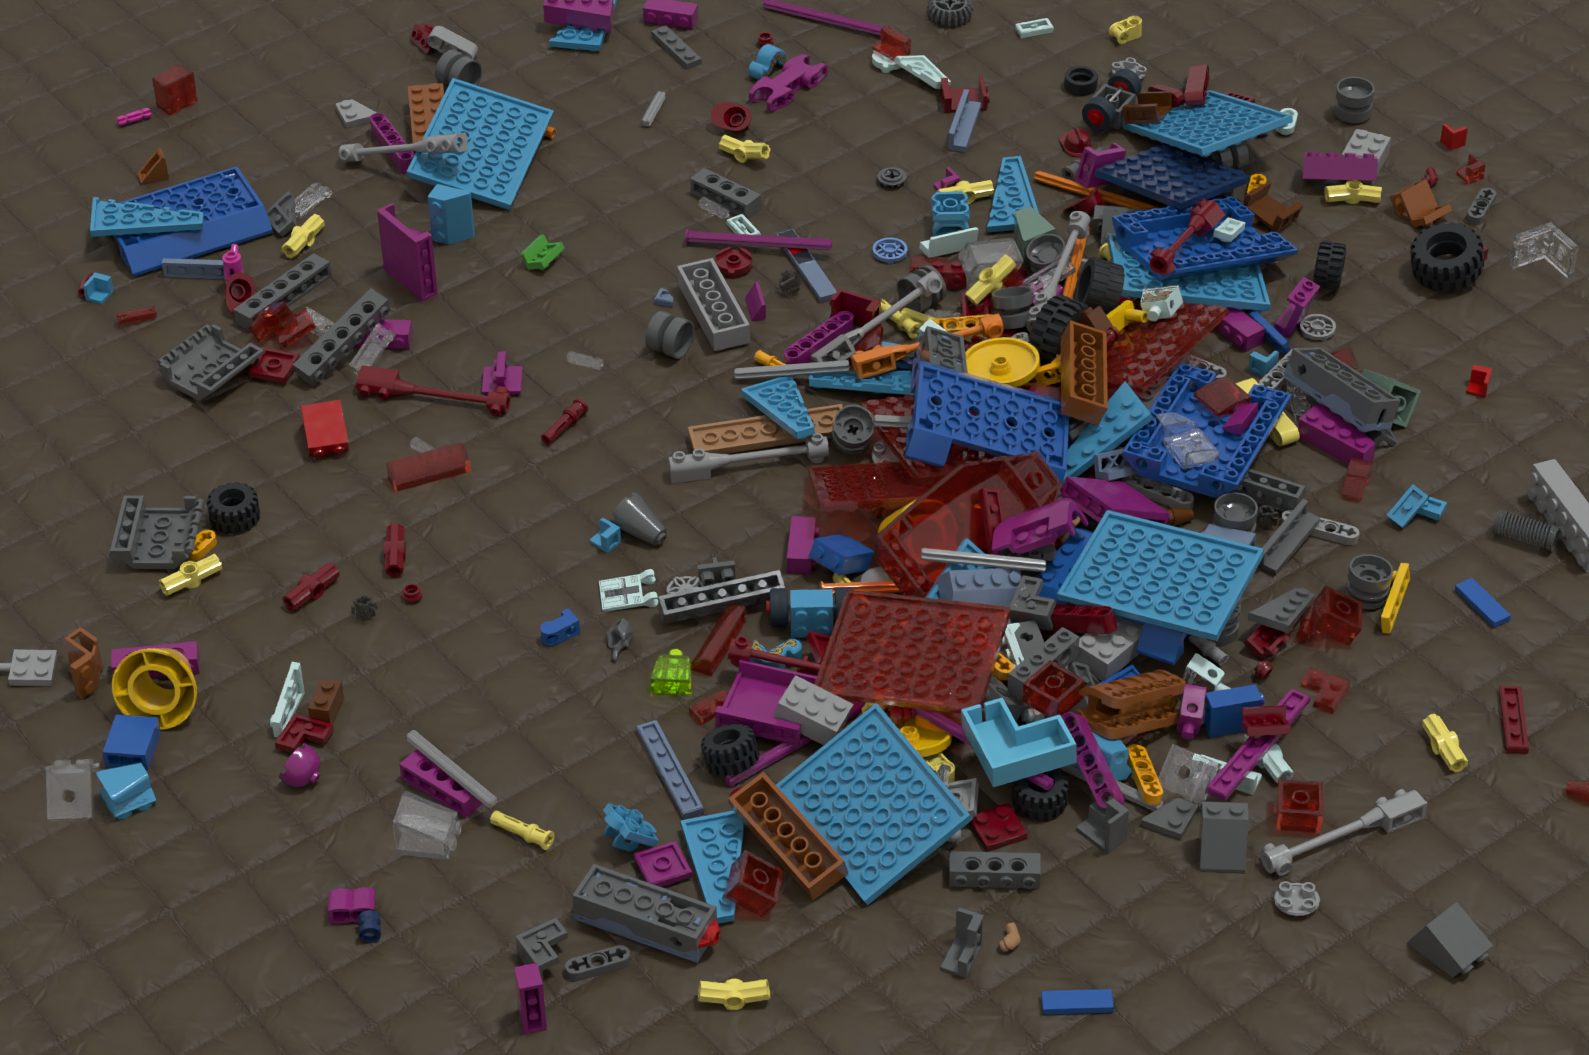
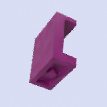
[1075,143,1127,188]
[1274,277,1320,338]

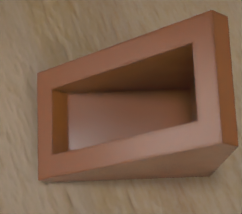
[137,147,169,185]

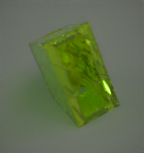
[650,649,692,695]

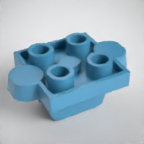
[603,803,659,851]

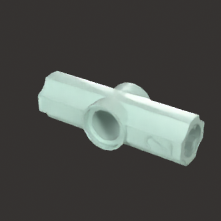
[1244,734,1293,785]

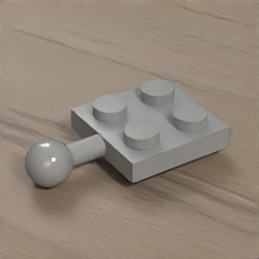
[0,649,57,686]
[944,778,979,842]

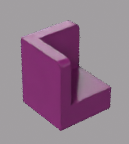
[934,167,960,190]

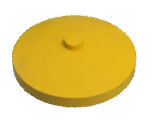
[965,337,1040,387]
[885,713,952,757]

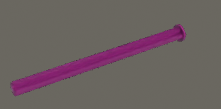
[763,0,891,39]
[685,229,833,250]
[725,695,868,787]
[911,699,1054,790]

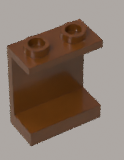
[1122,91,1173,124]
[1244,181,1304,232]

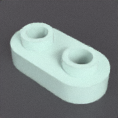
[1276,108,1298,135]

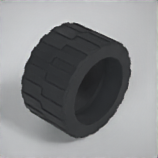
[1074,257,1125,315]

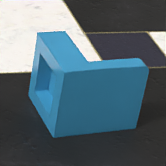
[83,273,114,304]
[1248,350,1279,377]
[590,518,621,553]

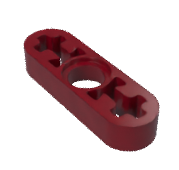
[1148,84,1185,108]

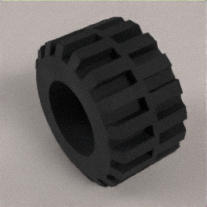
[1313,240,1346,291]
[207,482,260,534]
[700,724,760,776]
[1012,769,1068,821]

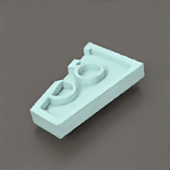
[894,55,951,89]
[270,662,305,737]

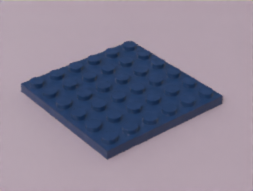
[1095,143,1251,210]

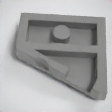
[335,99,377,128]

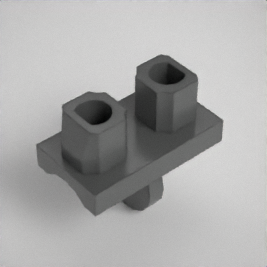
[697,557,735,586]

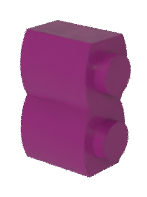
[328,887,376,924]

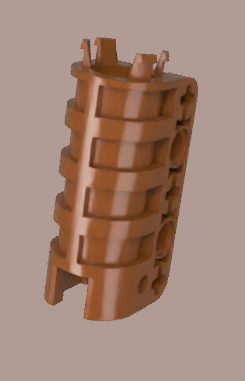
[1075,670,1185,739]

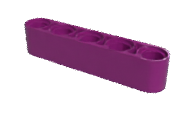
[369,113,414,174]
[784,311,853,365]
[1061,712,1124,809]

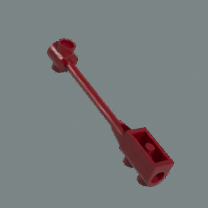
[1149,198,1225,276]
[356,365,511,416]
[728,636,900,697]

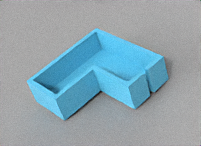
[961,698,1077,787]

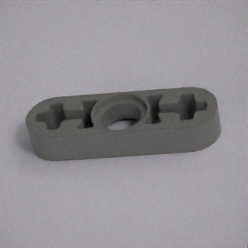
[1466,188,1496,225]
[565,945,631,981]

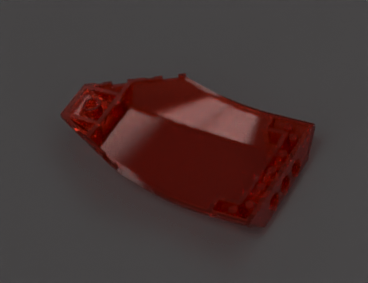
[874,451,1062,634]

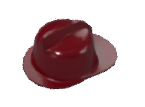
[710,102,752,132]
[1059,127,1092,157]
[1063,186,1105,215]
[225,272,255,314]

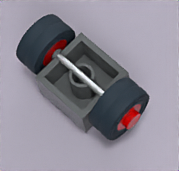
[1082,68,1142,131]

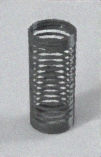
[1492,509,1560,552]

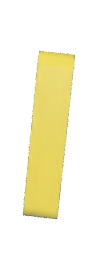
[1233,378,1300,447]

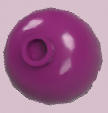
[279,743,321,788]

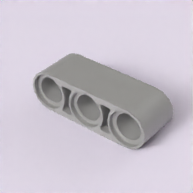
[427,26,478,59]

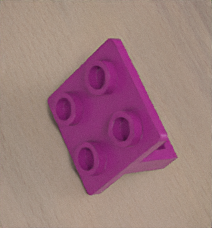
[482,351,523,395]

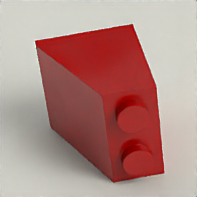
[301,400,349,457]

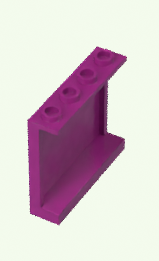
[377,203,438,302]
[1061,476,1170,524]
[715,660,822,745]

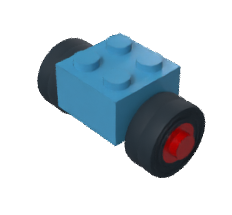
[766,587,857,638]

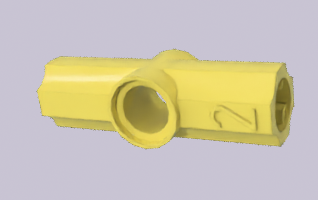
[937,180,994,204]
[282,214,325,259]
[965,254,1016,306]
[159,554,222,596]
[1422,714,1468,773]

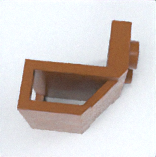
[1389,179,1452,228]
[64,627,103,699]

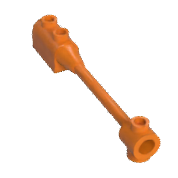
[851,314,1004,379]

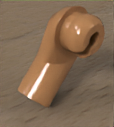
[999,923,1021,952]

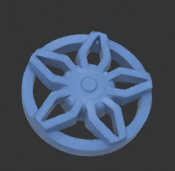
[873,237,907,264]

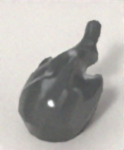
[606,618,633,661]

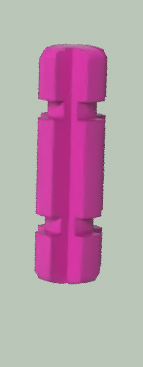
[117,108,152,126]

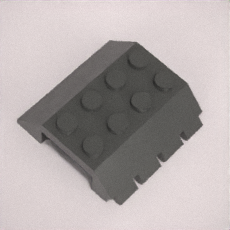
[157,324,265,401]
[110,495,204,569]

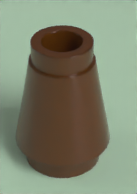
[1166,507,1194,526]

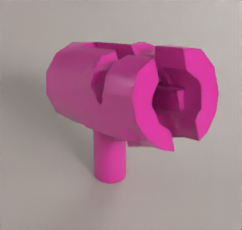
[222,244,244,284]

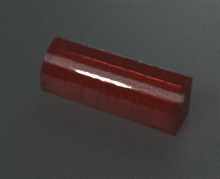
[386,442,471,492]
[689,605,746,676]

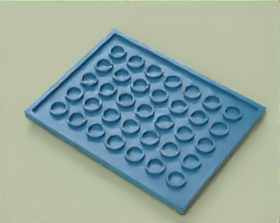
[406,78,554,210]
[1122,90,1293,157]
[1107,233,1271,312]
[1057,510,1264,641]
[776,703,973,905]

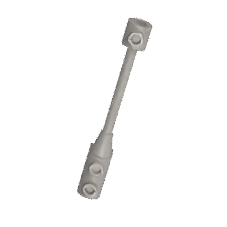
[339,132,468,163]
[1027,211,1090,333]
[810,271,943,363]
[668,433,829,484]
[1261,789,1427,876]

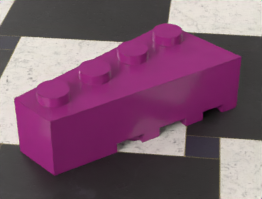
[543,0,614,33]
[1303,152,1378,181]
[1298,403,1376,471]

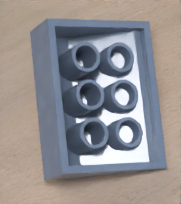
[936,568,1022,637]

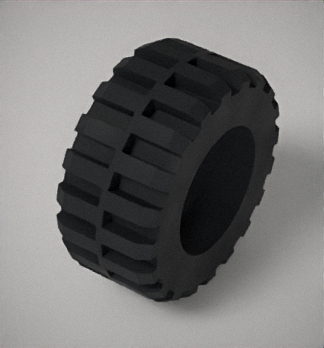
[1410,222,1484,292]
[1028,295,1089,373]

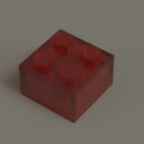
[152,63,198,115]
[1312,585,1362,646]
[1022,660,1085,718]
[1276,779,1324,833]
[724,850,784,918]

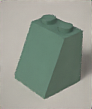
[1014,206,1056,271]
[1362,369,1421,427]

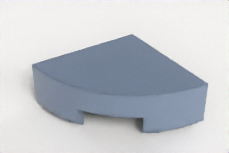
[654,288,674,308]

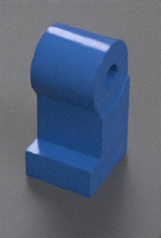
[540,608,580,646]

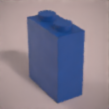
[808,533,874,576]
[1203,684,1264,738]
[103,715,161,770]

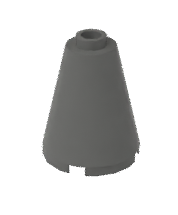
[610,492,667,546]

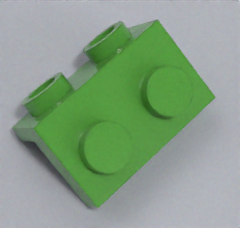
[521,234,565,270]

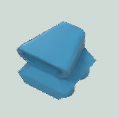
[931,191,970,237]
[1076,731,1133,783]
[96,763,156,819]

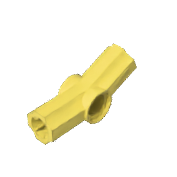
[719,135,770,163]
[1324,180,1382,204]
[698,979,770,1010]

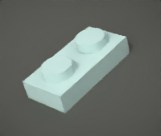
[1213,218,1245,242]

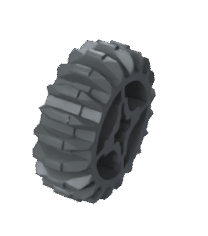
[927,0,973,27]

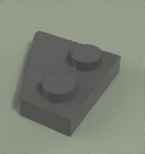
[266,191,296,237]

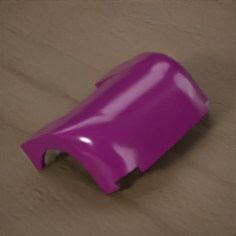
[992,498,1088,556]

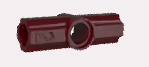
[384,522,406,578]
[282,562,340,612]

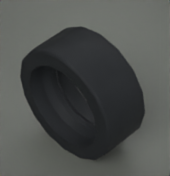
[1064,66,1098,96]

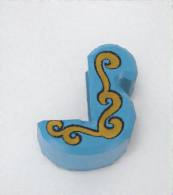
[748,44,786,80]
[750,639,802,669]

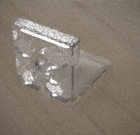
[1509,222,1579,278]
[1158,744,1222,804]
[45,759,100,819]

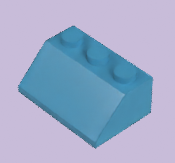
[428,184,475,245]

